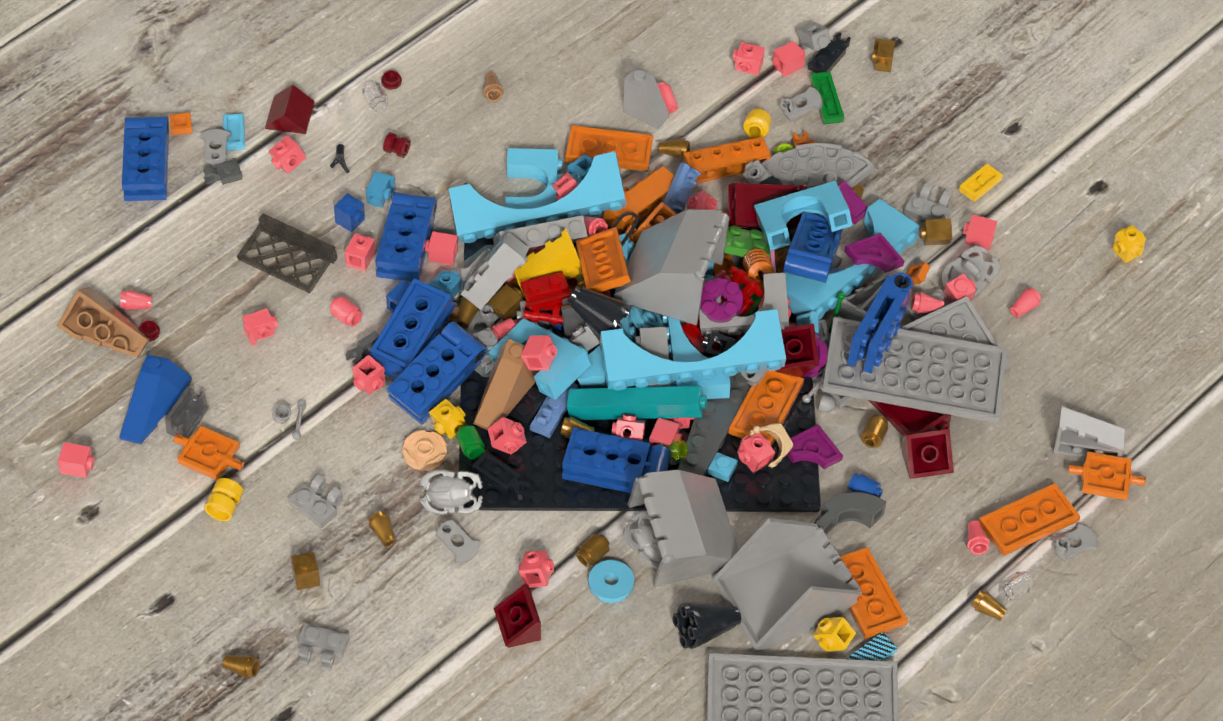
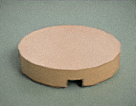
[402,430,447,471]

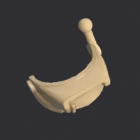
[749,423,793,468]

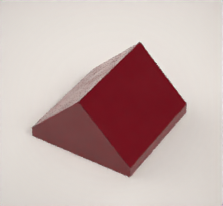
[265,85,315,134]
[775,323,819,377]
[902,428,954,479]
[493,583,541,648]

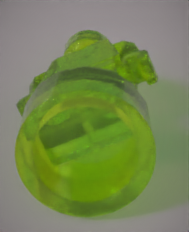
[659,440,688,459]

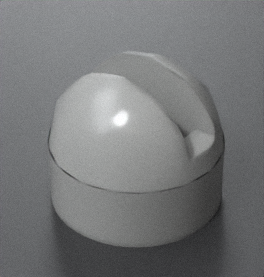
[818,394,835,412]
[272,404,291,424]

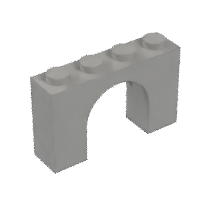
[493,215,587,249]
[699,273,789,336]

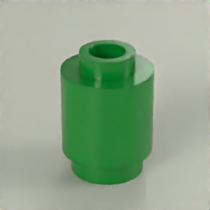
[456,425,485,460]

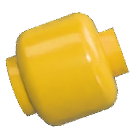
[743,109,772,138]

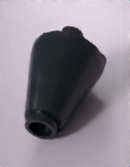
[567,286,632,338]
[672,602,741,649]

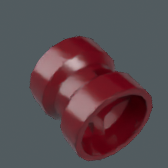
[383,132,411,158]

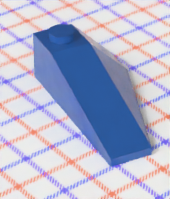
[119,354,192,444]

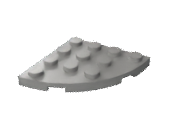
[762,143,876,215]
[900,296,1011,372]

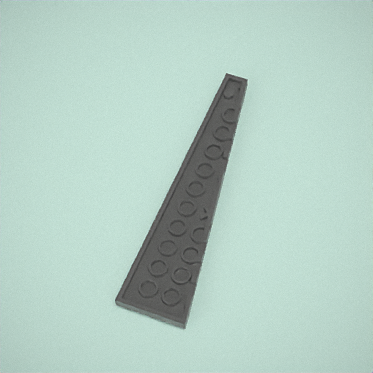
[678,284,794,476]

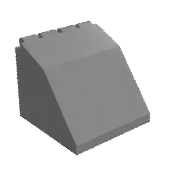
[614,209,730,325]
[628,470,739,588]
[713,518,862,651]

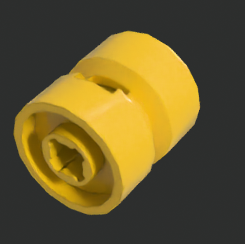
[204,478,244,521]

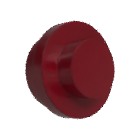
[381,70,402,90]
[139,321,160,342]

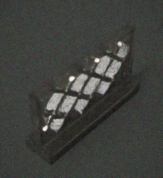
[237,213,338,294]

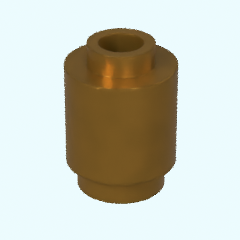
[861,415,888,448]
[576,534,610,567]

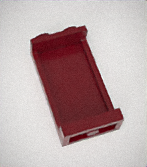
[728,182,807,228]
[868,400,951,437]

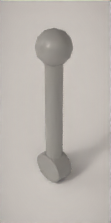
[802,369,825,403]
[292,401,306,440]

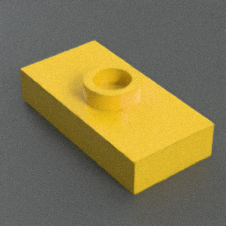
[959,163,1003,202]

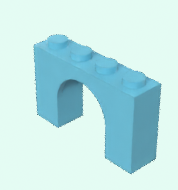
[505,148,562,209]
[754,181,853,251]
[488,319,591,400]

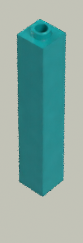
[567,386,707,420]

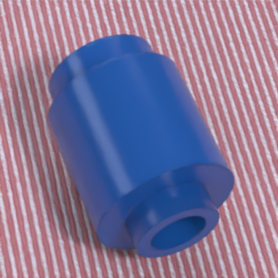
[848,473,883,498]

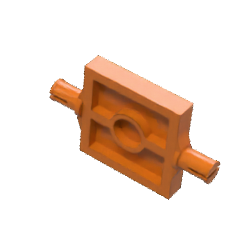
[173,426,244,480]
[1068,451,1146,500]

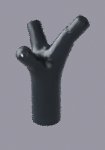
[330,144,350,173]

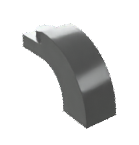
[814,492,886,535]

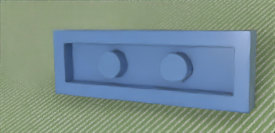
[663,163,701,214]
[530,383,579,438]

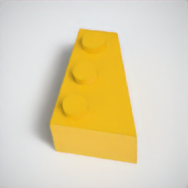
[514,229,583,298]

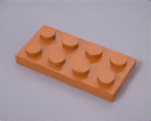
[565,125,654,172]
[576,227,631,293]
[728,370,804,446]
[979,483,1080,556]
[840,547,908,639]

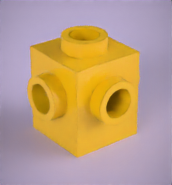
[1112,225,1146,263]
[429,399,467,440]
[813,617,856,651]

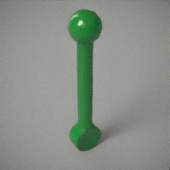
[828,292,846,333]

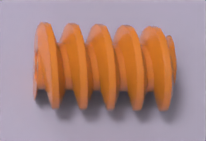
[743,248,775,289]

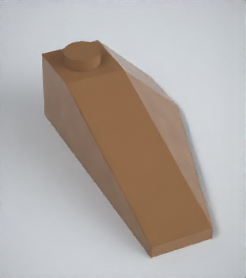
[57,287,150,358]
[473,338,539,430]

